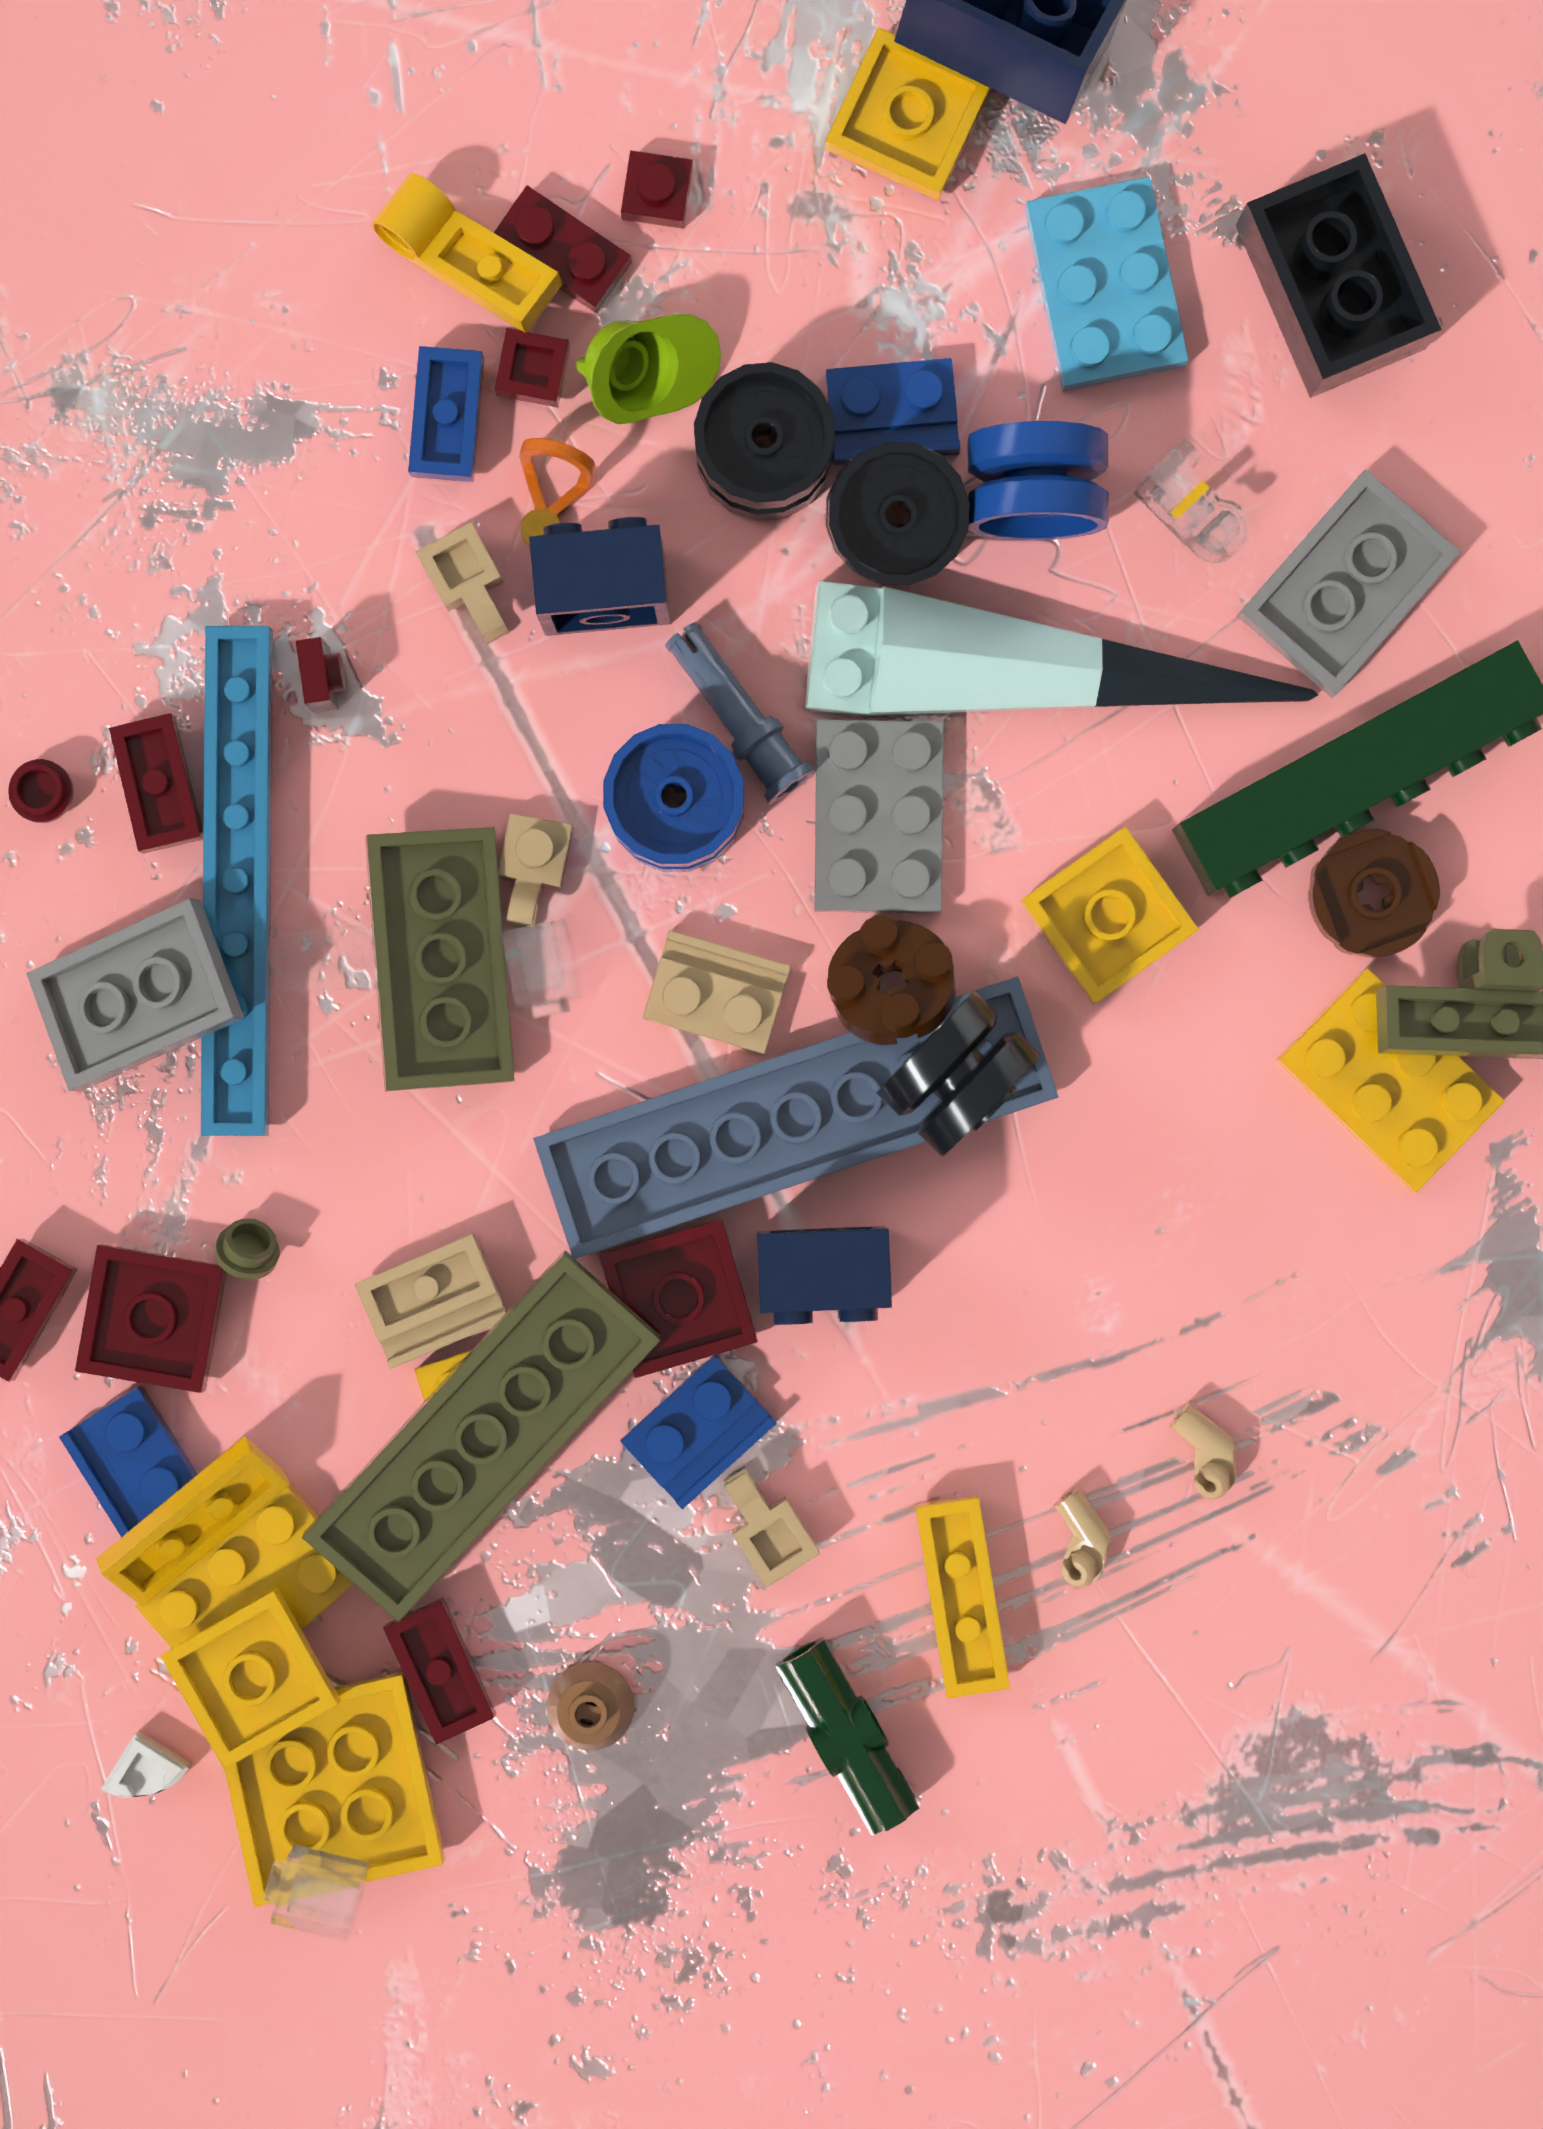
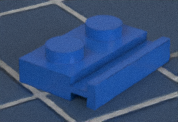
[825,358,960,466]
[620,1355,777,1509]
[59,1386,198,1537]

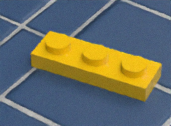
[96,1436,290,1607]
[915,1495,1010,1699]

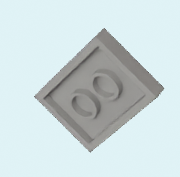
[1237,469,1461,698]
[814,720,944,913]
[26,898,244,1092]

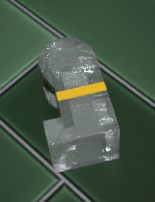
[1133,437,1250,563]

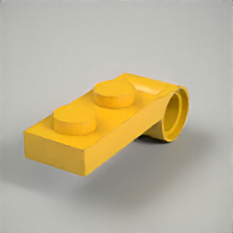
[371,173,563,333]

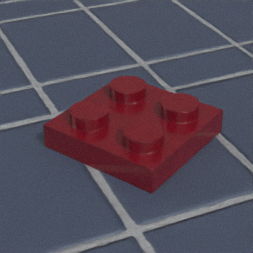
[599,1219,758,1378]
[75,1244,227,1393]

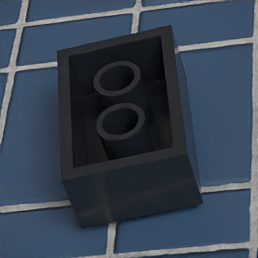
[1235,153,1442,398]

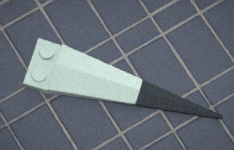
[804,581,1319,717]

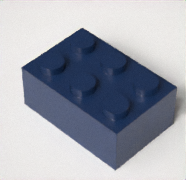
[894,0,1127,124]

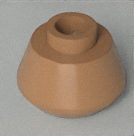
[547,1662,634,1751]

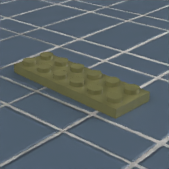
[302,1250,660,1622]

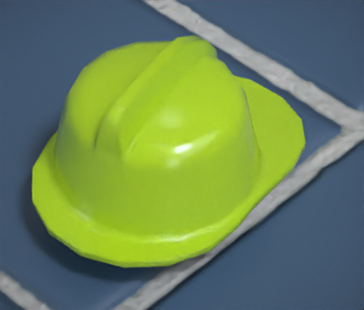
[576,314,721,424]

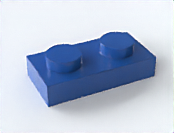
[408,346,484,482]

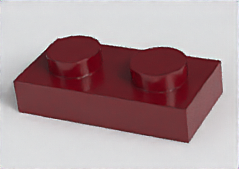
[494,185,632,314]
[109,713,203,854]
[0,1238,78,1382]
[383,1597,497,1745]

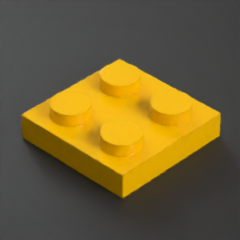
[824,27,991,201]
[1019,826,1199,1005]
[160,1588,341,1769]

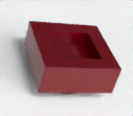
[621,150,693,229]
[494,328,570,408]
[296,637,346,713]

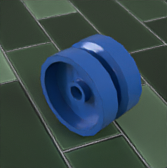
[967,421,1109,540]
[603,724,744,872]

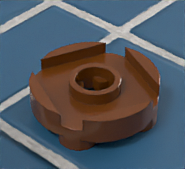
[1308,829,1440,958]
[827,916,956,1045]

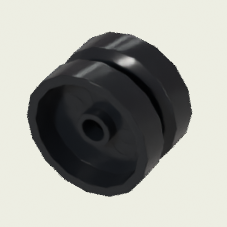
[693,362,835,521]
[825,442,970,585]
[876,991,1041,1156]

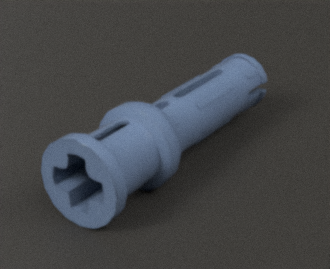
[665,622,815,804]

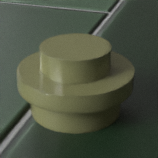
[214,1218,280,1280]

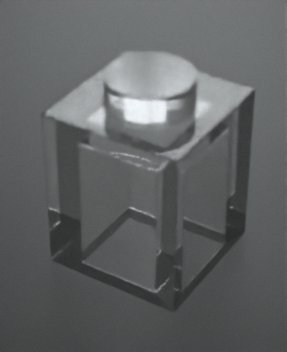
[501,919,583,1019]
[264,1845,370,1942]

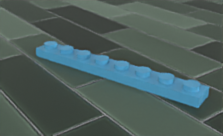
[201,626,273,1136]

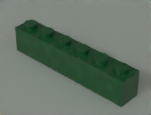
[1172,640,1543,898]

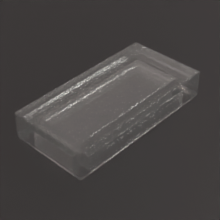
[269,925,377,994]

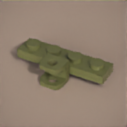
[1376,929,1543,1059]

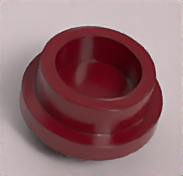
[8,759,74,823]

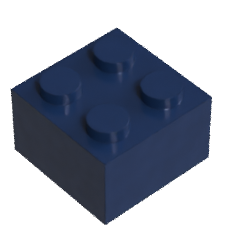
[529,517,671,636]
[757,1226,892,1325]

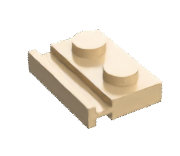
[642,930,791,1055]
[354,1233,507,1370]

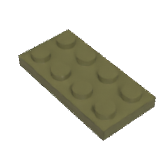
[365,827,515,1092]

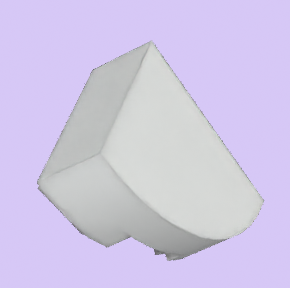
[101,1730,193,1798]

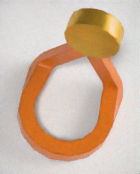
[519,438,597,548]

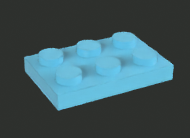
[1024,176,1189,392]

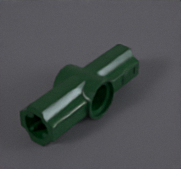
[776,1637,919,1836]

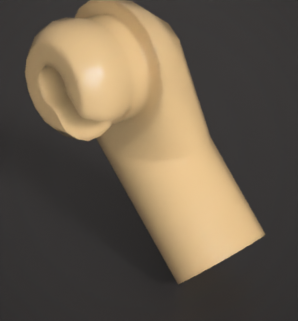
[1169,1402,1236,1499]
[1053,1487,1112,1588]

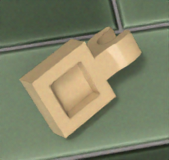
[415,522,509,644]
[498,813,573,930]
[724,1467,820,1588]

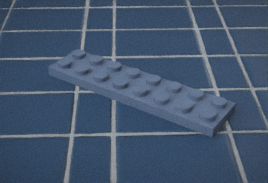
[533,976,1059,1259]

